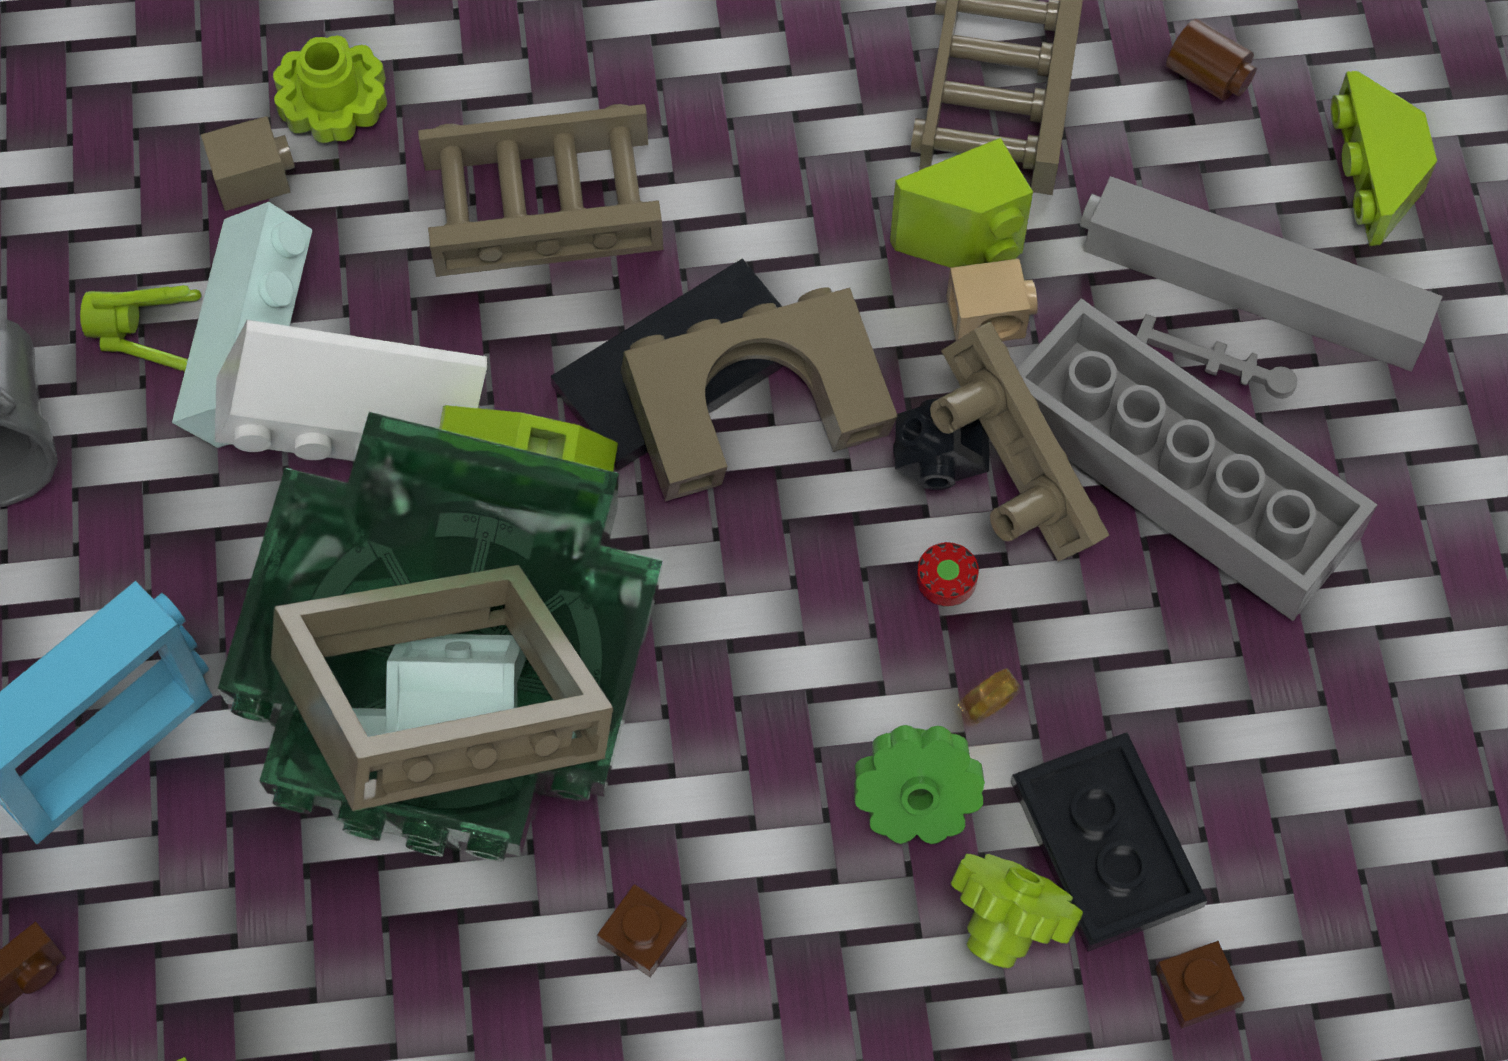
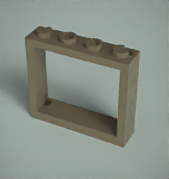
[271,565,613,811]

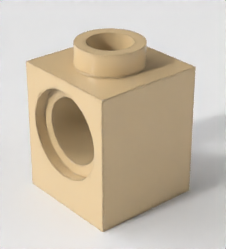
[947,259,1038,341]

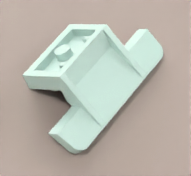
[352,634,576,739]

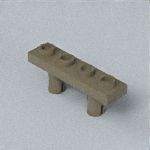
[930,321,1109,562]

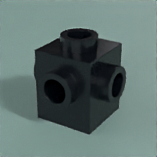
[893,398,989,490]

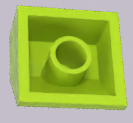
[890,138,1033,268]

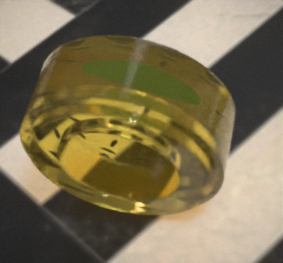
[958,668,1021,724]

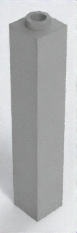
[1080,176,1442,372]

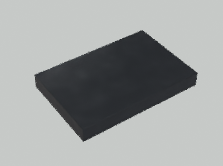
[1011,732,1208,952]

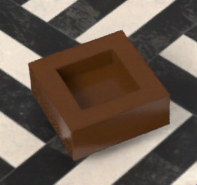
[597,884,687,978]
[1155,941,1245,1029]

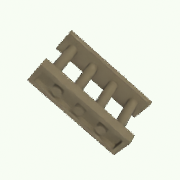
[910,0,1083,195]
[418,104,664,277]

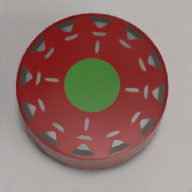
[917,542,979,606]

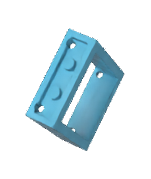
[0,581,213,844]

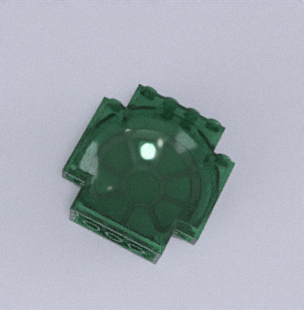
[217,412,663,862]

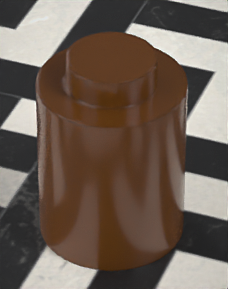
[1166,18,1257,101]

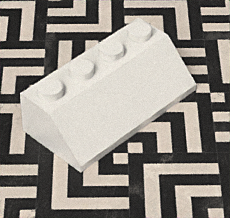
[215,320,487,476]

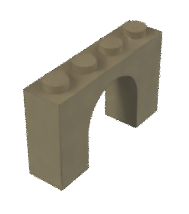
[621,287,898,502]

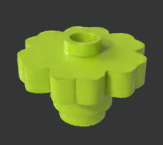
[273,35,387,143]
[951,854,1083,968]

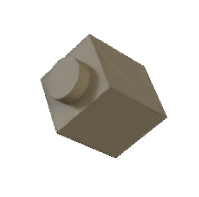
[201,116,295,211]

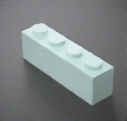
[172,202,312,448]

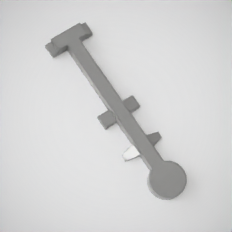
[1136,314,1297,399]

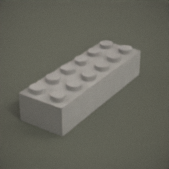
[1017,299,1377,621]

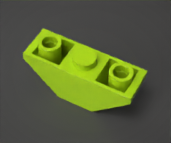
[1331,71,1437,246]
[432,405,618,502]

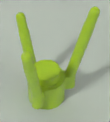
[80,285,202,372]

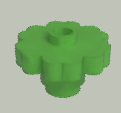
[854,725,985,844]

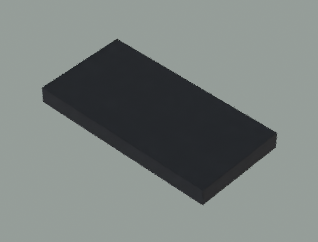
[550,258,784,471]

